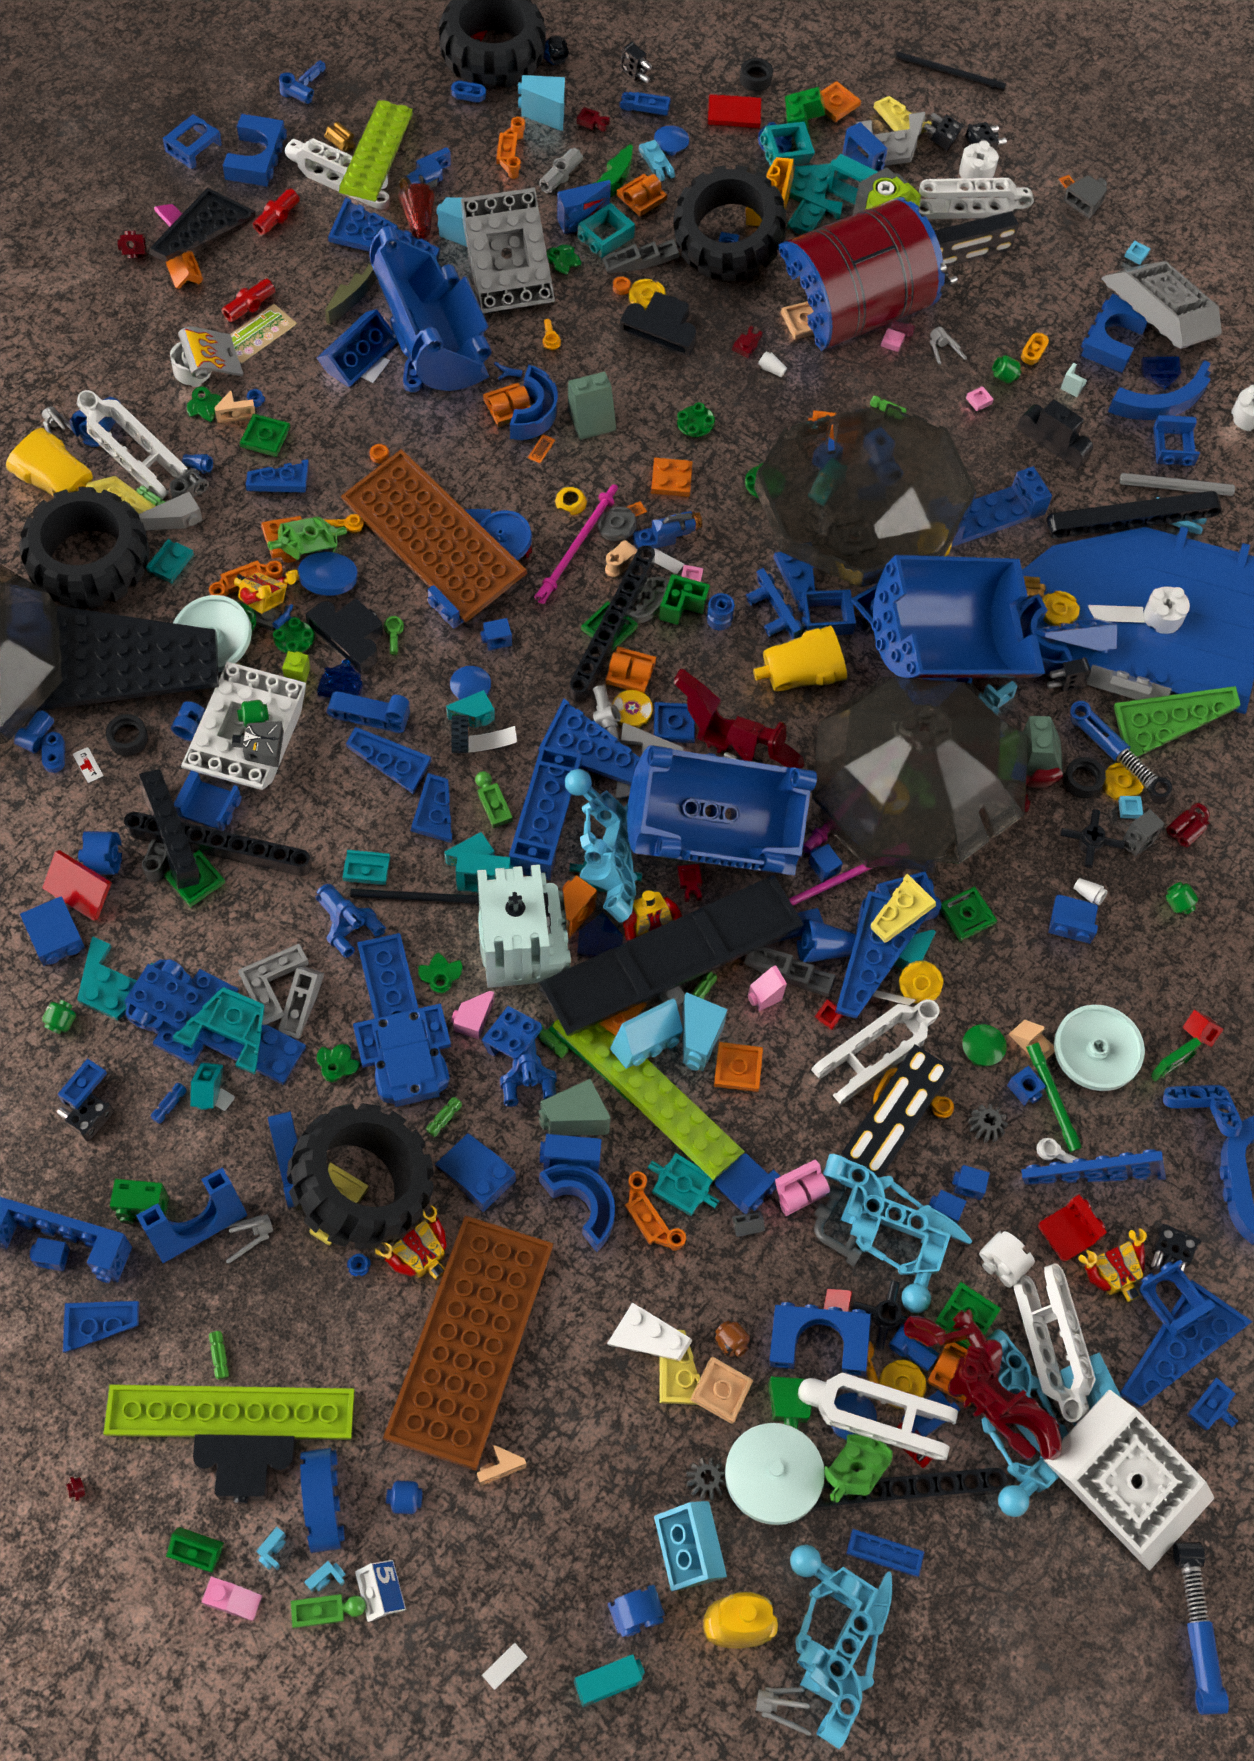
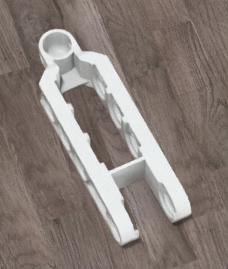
[285,138,390,210]
[919,178,1034,219]
[77,390,188,499]
[811,999,940,1105]
[1013,1263,1096,1423]
[798,1373,958,1460]

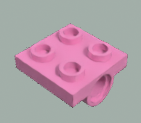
[775,1159,830,1216]

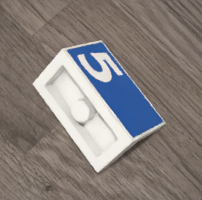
[355,1560,406,1622]

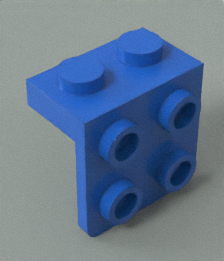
[427,585,464,629]
[1048,895,1098,944]
[482,1006,543,1060]
[715,1153,780,1214]

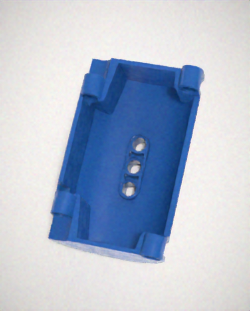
[369,226,491,391]
[627,745,817,876]

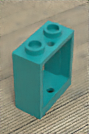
[760,122,815,166]
[826,154,878,205]
[578,203,635,258]
[455,852,514,893]
[574,1654,645,1708]

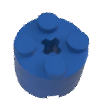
[78,831,122,875]
[607,1585,665,1637]

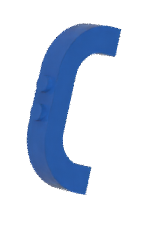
[1219,1116,1254,1245]

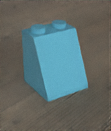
[518,75,565,131]
[436,197,467,247]
[682,992,728,1072]

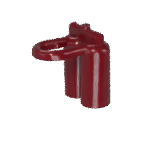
[1166,803,1210,848]

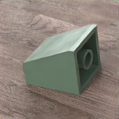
[568,371,616,440]
[1019,716,1064,778]
[538,1079,611,1136]

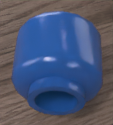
[386,1480,423,1514]

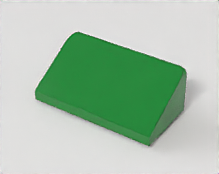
[166,1527,224,1573]

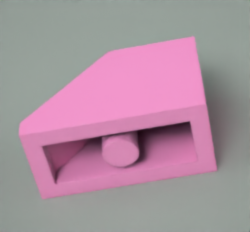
[748,965,787,1011]
[451,991,494,1039]
[202,1577,262,1621]

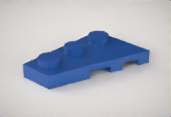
[246,459,309,492]
[773,542,815,605]
[410,773,452,843]
[63,1301,139,1353]

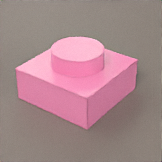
[881,328,905,352]
[966,386,994,411]
[681,565,703,582]

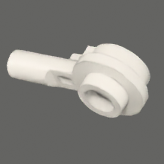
[1036,1138,1079,1163]

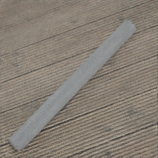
[1119,473,1235,496]

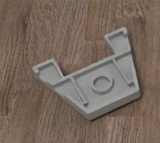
[856,112,925,166]
[615,723,683,801]

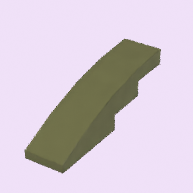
[325,262,377,324]

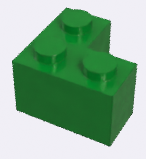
[785,87,825,136]
[659,574,710,625]

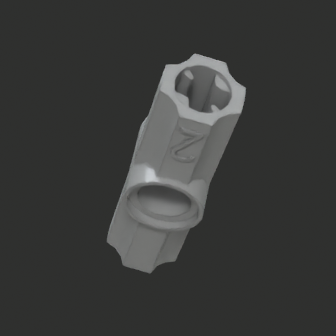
[539,147,583,194]

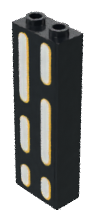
[934,211,1019,267]
[840,1044,953,1178]

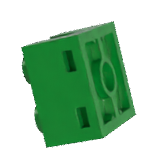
[110,1179,170,1224]
[935,1282,1001,1349]

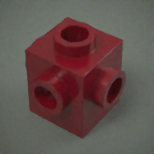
[117,230,147,258]

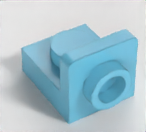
[983,681,1018,710]
[257,1527,286,1570]
[304,1561,346,1592]

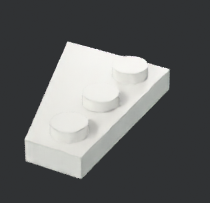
[607,1303,693,1361]

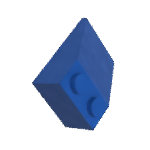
[435,1133,516,1212]

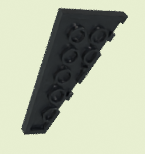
[149,187,256,262]

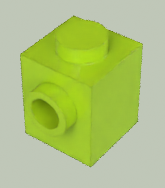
[282,651,310,683]

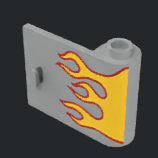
[178,326,244,379]

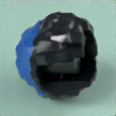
[544,35,569,65]

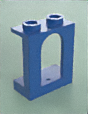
[163,114,222,169]
[1153,415,1200,466]
[1139,1260,1216,1338]

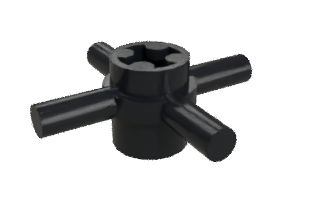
[1060,809,1125,868]
[852,1281,909,1351]

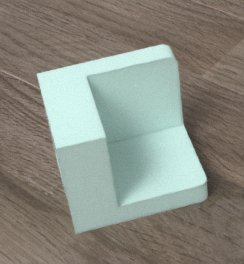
[1061,363,1087,397]

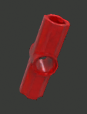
[252,188,300,236]
[221,278,276,322]

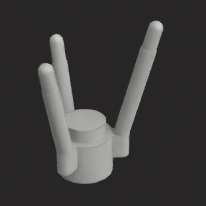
[929,327,967,365]
[42,406,82,438]
[226,1214,273,1264]
[756,1687,812,1736]

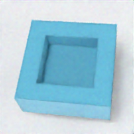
[1124,241,1150,265]
[1118,796,1143,819]

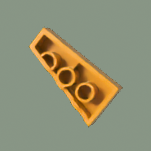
[745,157,794,226]

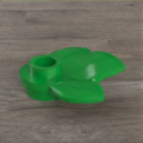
[546,244,581,274]
[187,387,223,422]
[418,953,462,994]
[316,1044,360,1082]

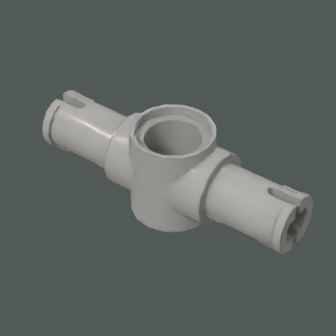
[593,685,621,743]

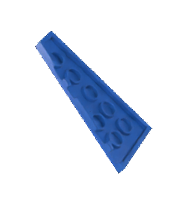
[328,197,440,260]
[538,699,640,786]
[835,891,932,1019]
[1021,1149,1166,1184]
[1119,1280,1253,1408]

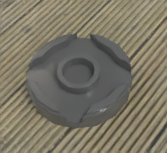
[598,506,637,541]

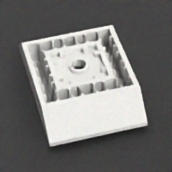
[181,662,306,790]
[1044,1390,1214,1570]

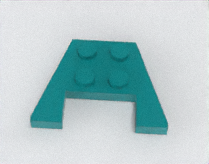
[789,164,848,219]
[77,936,154,1021]
[172,987,265,1075]

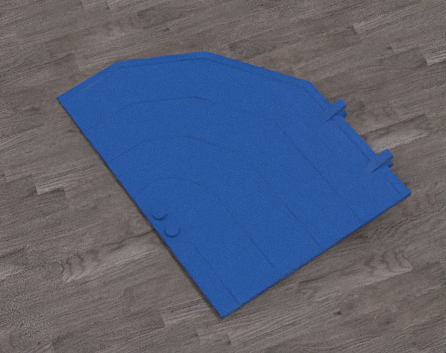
[1016,526,1254,714]

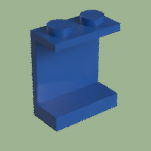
[174,771,242,831]
[20,896,85,966]

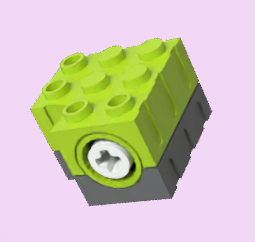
[853,167,921,214]

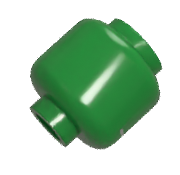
[992,355,1021,384]
[237,700,269,727]
[1166,882,1198,915]
[42,1000,76,1034]

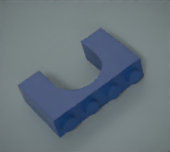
[223,114,287,186]
[1081,293,1148,373]
[136,1167,248,1263]
[769,1302,871,1377]

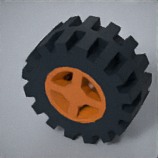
[451,715,469,753]

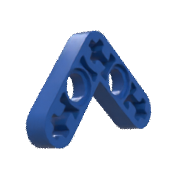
[1162,1085,1243,1138]

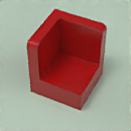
[1183,1009,1224,1047]

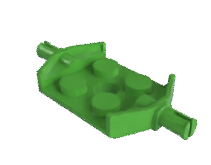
[267,516,347,560]
[824,1434,893,1503]

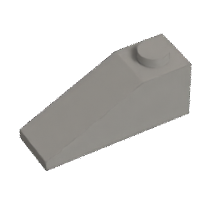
[139,492,203,530]
[278,966,324,1039]

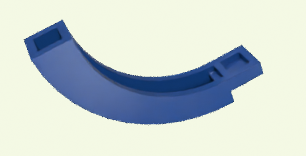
[1108,360,1211,420]

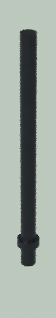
[896,51,1007,90]
[350,889,479,906]

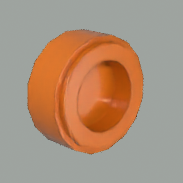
[613,277,631,295]
[370,444,389,464]

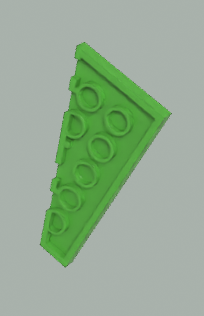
[1113,686,1241,757]

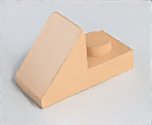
[215,391,255,423]
[1009,1020,1055,1061]
[477,1445,526,1486]

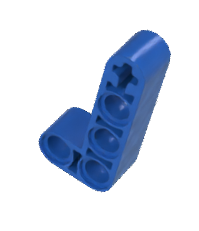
[326,692,410,733]
[268,1111,298,1209]

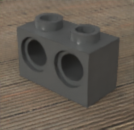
[1122,809,1165,857]

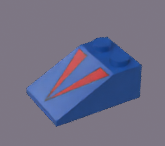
[557,180,611,234]

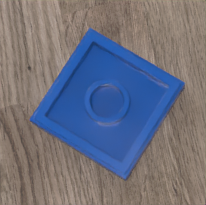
[654,702,696,743]

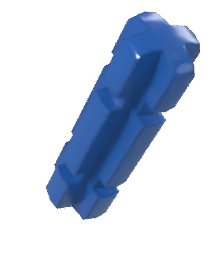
[298,60,326,86]
[150,1083,187,1124]

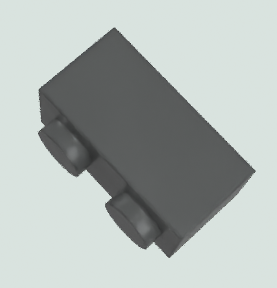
[732,1211,765,1237]

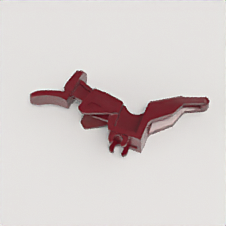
[674,669,804,769]

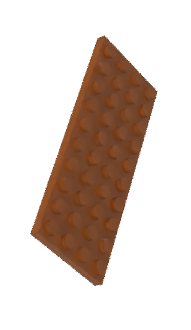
[341,449,527,623]
[383,1215,554,1471]

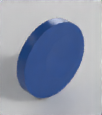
[479,510,532,560]
[298,552,357,596]

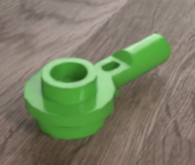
[384,616,404,655]

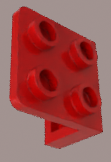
[1038,1194,1107,1262]

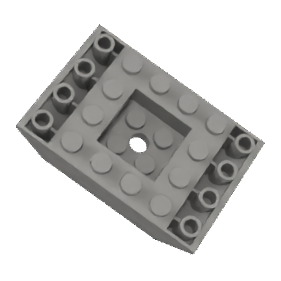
[461,188,555,313]
[1102,261,1222,349]

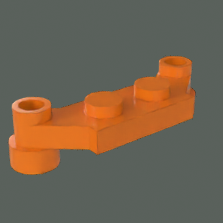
[496,117,525,179]
[209,560,283,597]
[624,1171,686,1251]

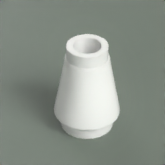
[758,351,787,377]
[1073,878,1108,905]

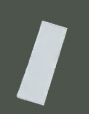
[468,726,517,753]

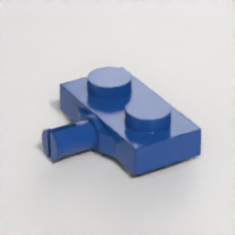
[1187,1378,1238,1431]

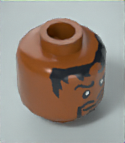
[715,1321,750,1357]

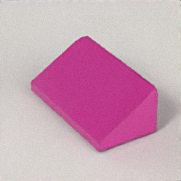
[154,204,182,227]

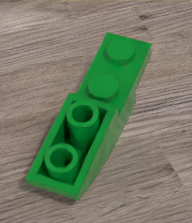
[592,144,633,198]

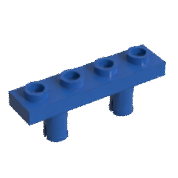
[746,568,803,640]

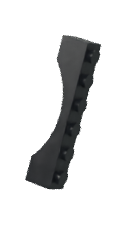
[139,769,199,889]

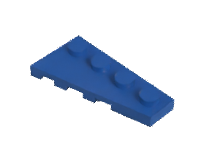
[346,727,432,794]

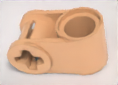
[605,540,638,578]

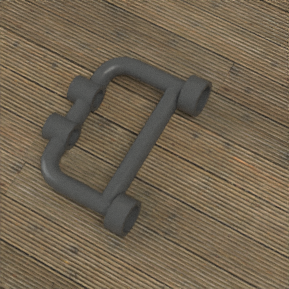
[814,1176,897,1267]

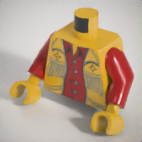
[234,570,299,614]
[623,890,682,941]
[375,1204,447,1280]
[1079,1228,1147,1302]

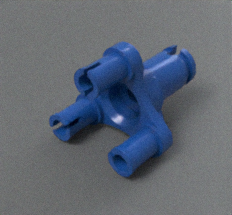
[315,884,386,958]
[500,1040,557,1107]

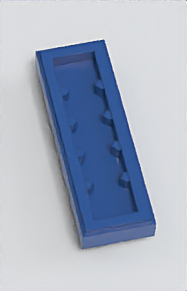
[846,1529,925,1578]

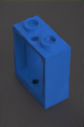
[842,122,888,172]
[798,589,856,635]
[875,871,942,921]
[539,1134,602,1174]

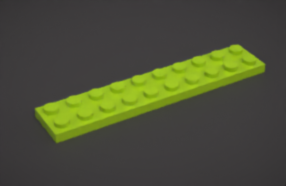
[339,100,413,202]
[553,1019,745,1181]
[104,1385,355,1440]

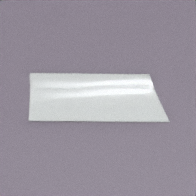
[1088,605,1145,623]

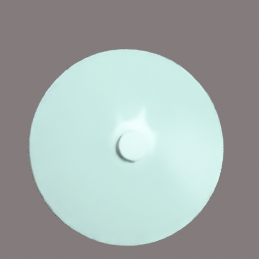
[173,595,252,672]
[1054,1005,1145,1091]
[725,1423,824,1525]

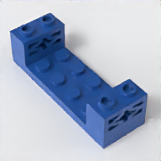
[925,466,1052,547]
[509,746,582,881]
[0,1197,132,1283]

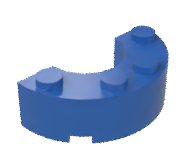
[510,365,558,440]
[1018,594,1073,675]
[539,1164,615,1252]
[300,1447,345,1553]

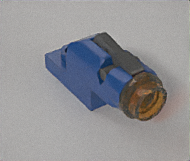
[399,147,451,195]
[632,511,703,549]

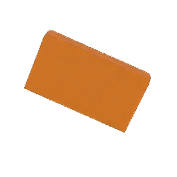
[166,251,203,289]

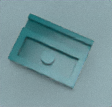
[787,200,826,235]
[146,538,194,584]
[342,850,390,885]

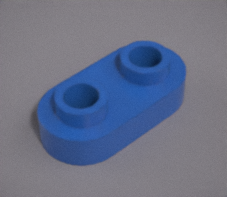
[451,81,486,102]
[403,358,423,392]
[42,732,65,773]

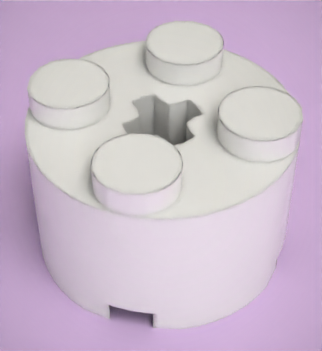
[959,141,999,178]
[170,342,212,387]
[1231,385,1254,431]
[1144,587,1190,634]
[979,1231,1035,1288]

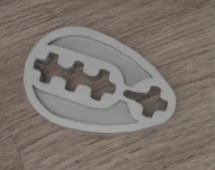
[619,577,669,623]

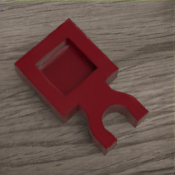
[576,107,610,132]
[732,326,763,358]
[677,864,702,902]

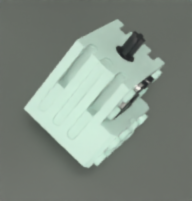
[477,865,571,988]

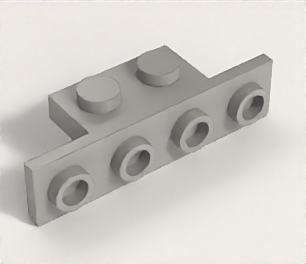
[1087,664,1171,700]

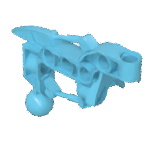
[565,769,637,923]
[823,1154,972,1314]
[981,1329,1068,1517]
[790,1545,892,1749]

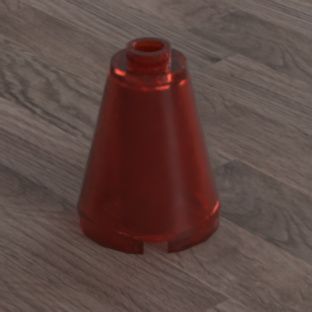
[398,183,435,239]

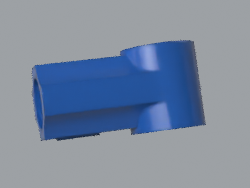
[279,72,314,104]
[14,710,54,753]
[888,1325,940,1371]

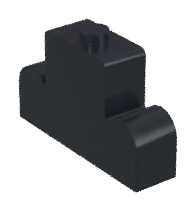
[620,292,696,357]
[1016,399,1093,470]
[305,599,383,675]
[193,1434,297,1505]

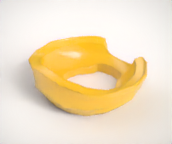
[555,487,587,515]

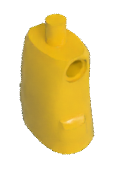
[6,427,93,497]
[753,626,847,692]
[703,1592,778,1648]

